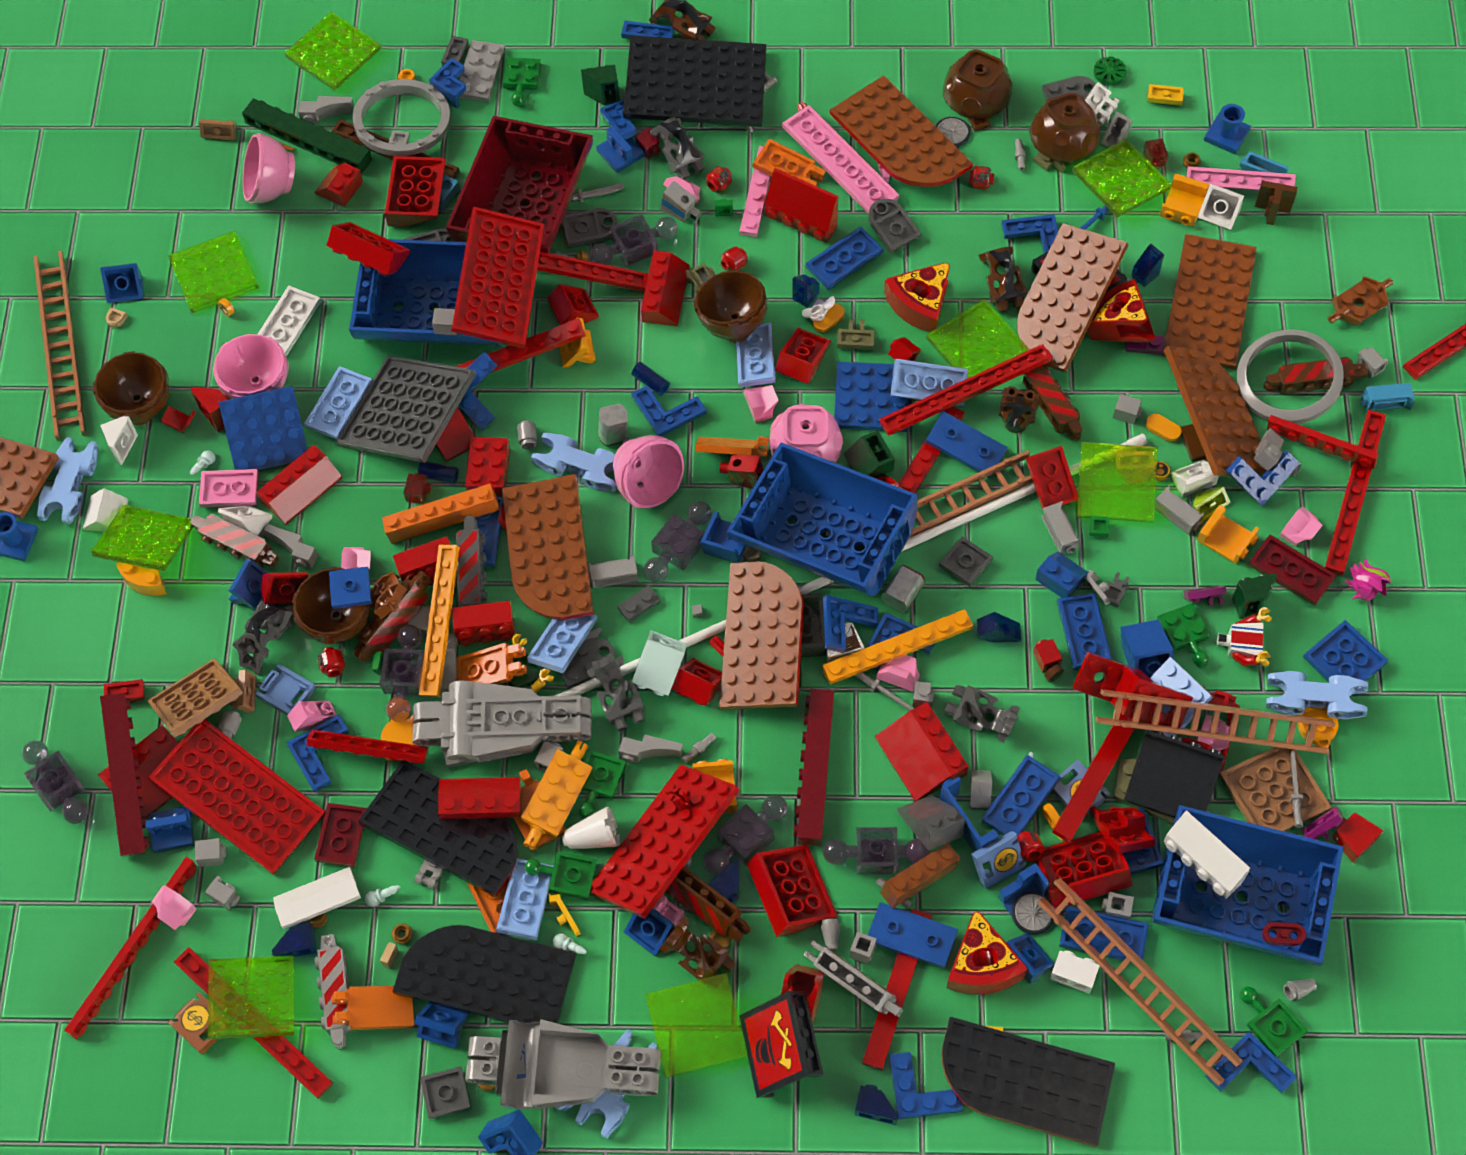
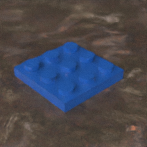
[1303,620,1388,682]

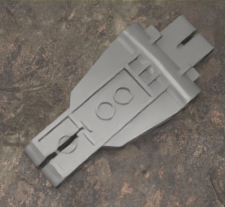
[412,680,591,763]
[465,1019,661,1110]

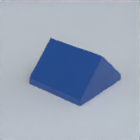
[100,263,143,303]
[624,908,675,956]
[1007,933,1055,984]

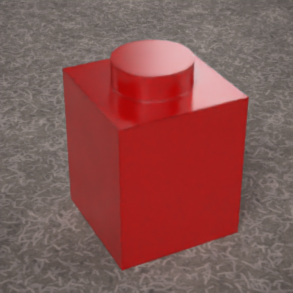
[888,337,921,361]
[1033,639,1062,673]

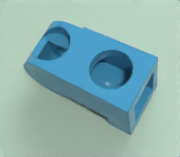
[439,175,461,211]

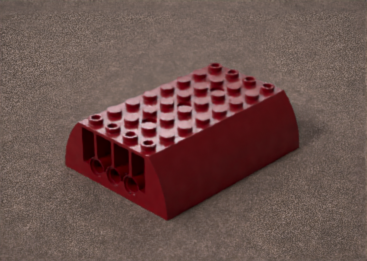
[446,116,593,253]

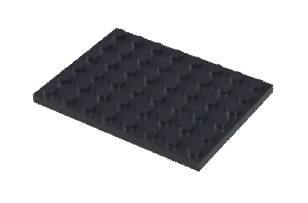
[623,35,767,127]

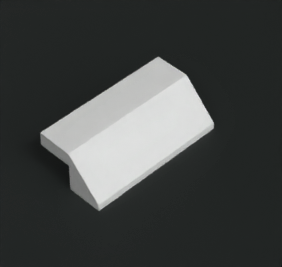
[273,867,361,930]

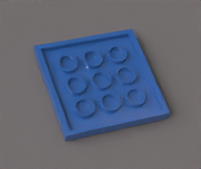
[834,362,909,432]
[219,386,308,470]

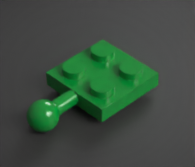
[503,58,541,106]
[1157,603,1210,667]
[579,750,626,818]
[525,851,597,900]
[1240,987,1308,1057]

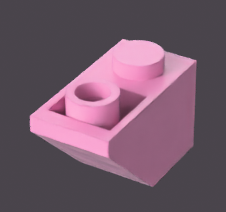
[287,701,337,731]

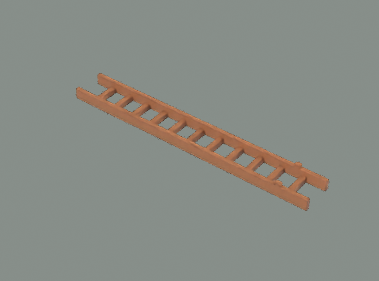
[33,250,86,441]
[909,450,1033,538]
[1095,689,1335,754]
[1037,878,1243,1086]

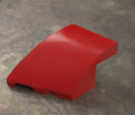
[1090,806,1155,854]

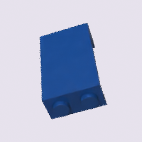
[940,777,999,852]

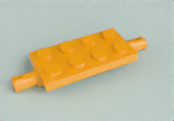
[521,741,593,850]

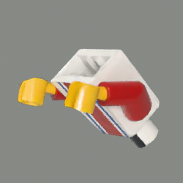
[1217,607,1272,667]

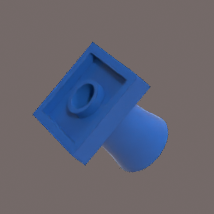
[1204,104,1251,154]
[0,512,39,561]

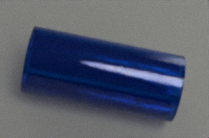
[631,362,670,396]
[418,461,459,484]

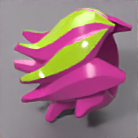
[1345,559,1391,601]

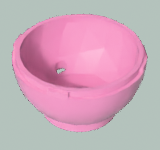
[242,133,295,204]
[613,435,684,508]

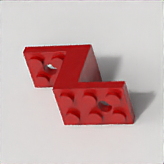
[1072,651,1193,728]

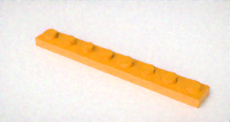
[419,545,460,697]
[822,609,973,685]

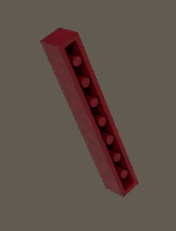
[794,689,834,846]
[100,693,149,857]

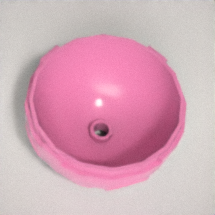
[213,334,289,399]
[768,404,843,463]

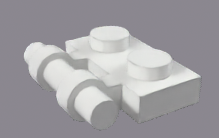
[1085,82,1119,126]

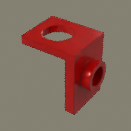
[160,406,196,433]

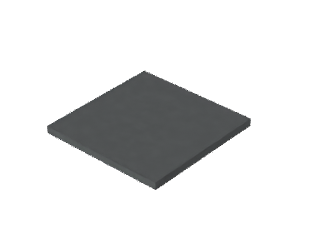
[336,356,476,463]

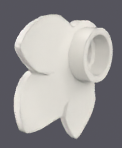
[802,296,835,321]

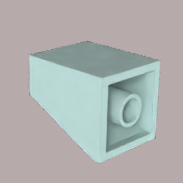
[632,630,687,696]

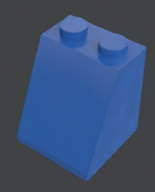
[1121,620,1173,678]

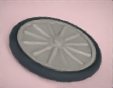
[935,117,970,147]
[1011,891,1054,934]

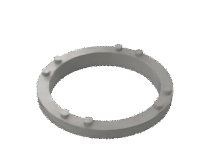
[353,79,451,156]
[1237,330,1344,424]

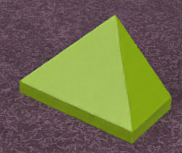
[1193,486,1231,522]

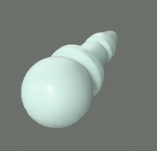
[190,450,216,475]
[365,885,400,907]
[553,933,587,954]

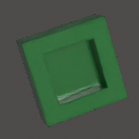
[715,199,733,216]
[1089,516,1110,537]
[372,651,392,678]

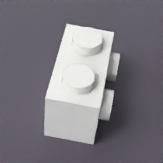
[1050,951,1100,994]

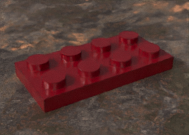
[1248,535,1336,606]

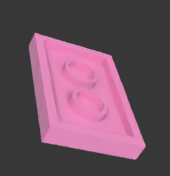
[199,469,259,508]

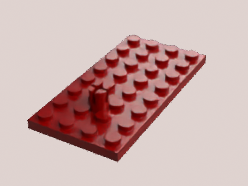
[451,206,544,348]
[148,719,325,875]
[590,764,740,919]

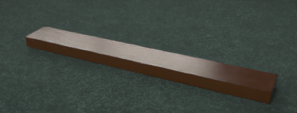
[331,119,460,180]

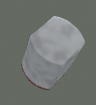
[598,403,628,446]
[882,565,925,613]

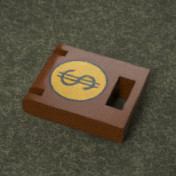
[168,992,233,1055]

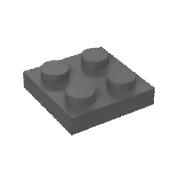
[939,536,993,587]
[420,1066,471,1120]

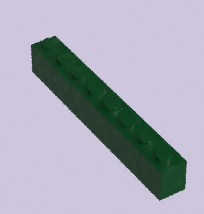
[242,98,372,175]

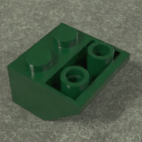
[581,65,620,105]
[844,430,895,478]
[1232,573,1277,619]

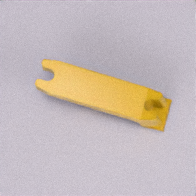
[548,894,580,937]

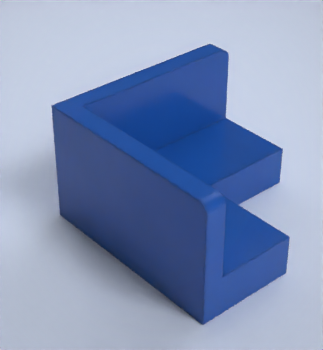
[429,58,467,108]
[700,512,746,563]
[998,863,1050,916]
[478,1109,543,1155]

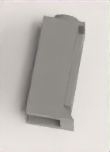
[1153,486,1204,535]
[1041,501,1080,554]
[589,555,638,589]

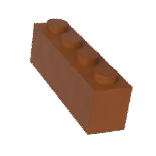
[880,843,960,909]

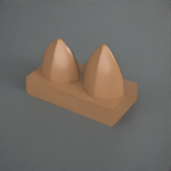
[199,119,236,141]
[229,669,257,714]

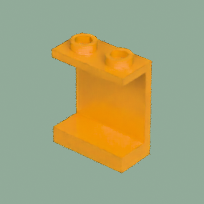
[1160,173,1209,227]
[1197,505,1259,564]
[693,759,737,814]

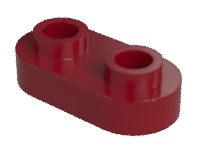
[1262,922,1306,946]

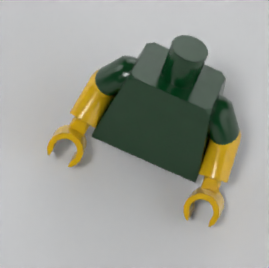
[499,634,554,694]

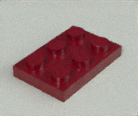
[314,803,367,867]

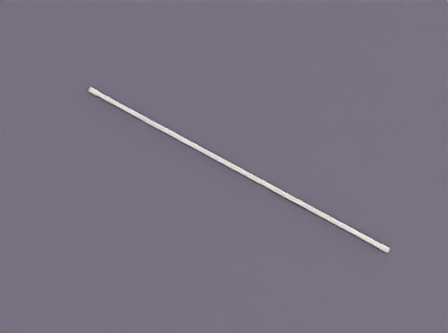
[555,433,1147,696]

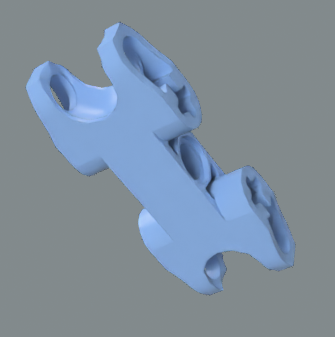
[531,433,617,492]
[37,437,99,525]
[1266,671,1368,719]
[575,1029,658,1139]

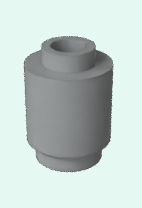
[517,420,537,449]
[217,710,242,739]

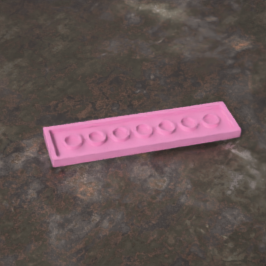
[782,105,899,213]

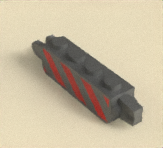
[456,515,487,606]

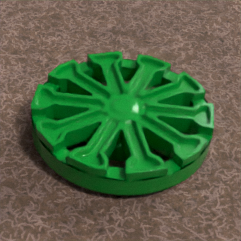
[1094,56,1126,85]

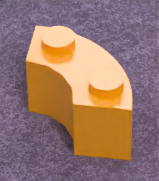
[116,558,167,596]

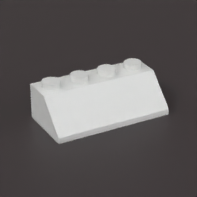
[1164,810,1250,899]

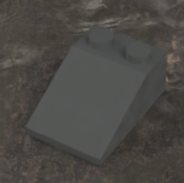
[897,795,965,851]

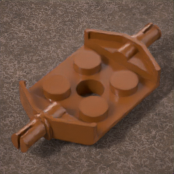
[1327,276,1393,325]
[370,571,408,619]

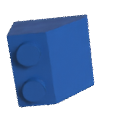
[1035,551,1089,598]

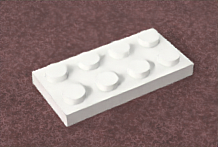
[258,286,321,357]

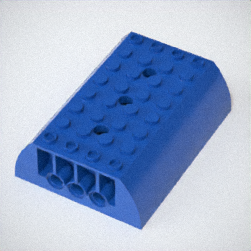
[349,239,502,346]
[727,442,918,596]
[1151,805,1344,966]

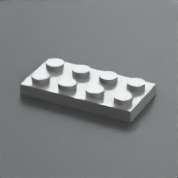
[459,40,505,102]

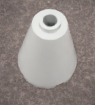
[562,807,620,849]

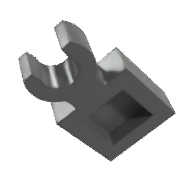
[1100,572,1129,608]

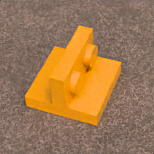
[559,317,596,368]

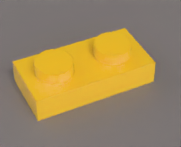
[1147,84,1184,106]

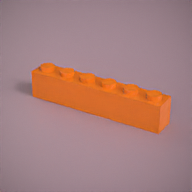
[382,484,500,544]

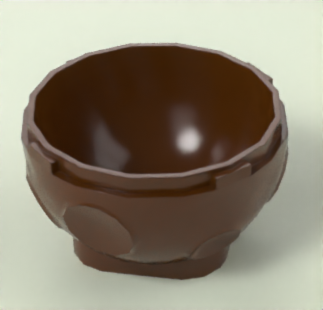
[943,49,1012,120]
[1029,93,1100,162]
[694,270,767,343]
[93,351,169,426]
[292,567,370,644]

